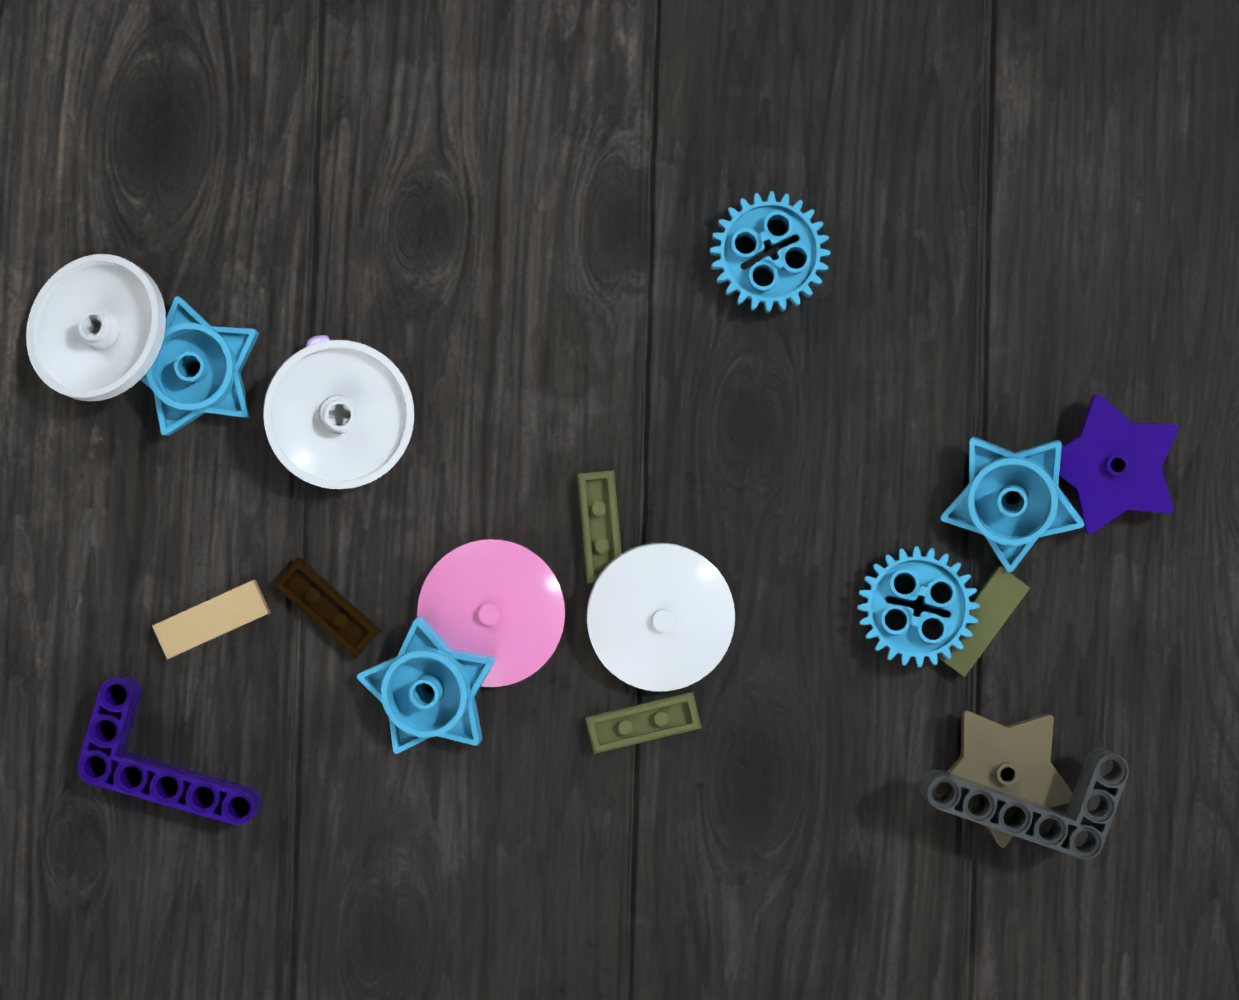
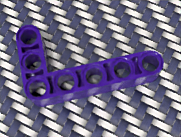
[77,676,262,825]

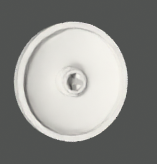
[26,254,166,401]
[263,340,414,489]
[587,543,735,691]

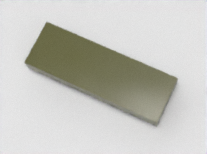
[578,470,622,584]
[937,566,1030,677]
[585,691,702,754]

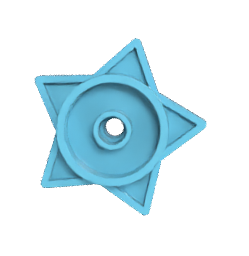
[140,296,259,436]
[941,437,1084,572]
[357,616,496,754]

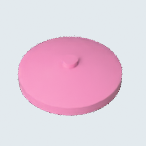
[417,539,565,687]

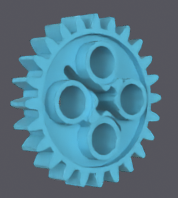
[710,191,830,313]
[857,546,980,667]

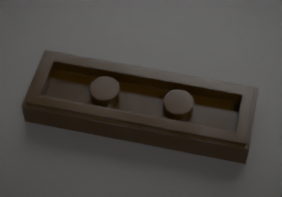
[273,557,382,658]

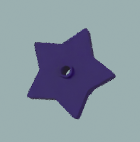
[1059,394,1179,534]

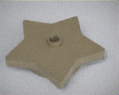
[933,710,1073,848]

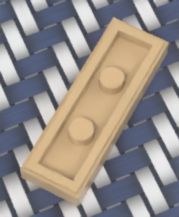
[152,580,270,659]

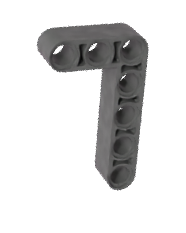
[920,748,1129,860]

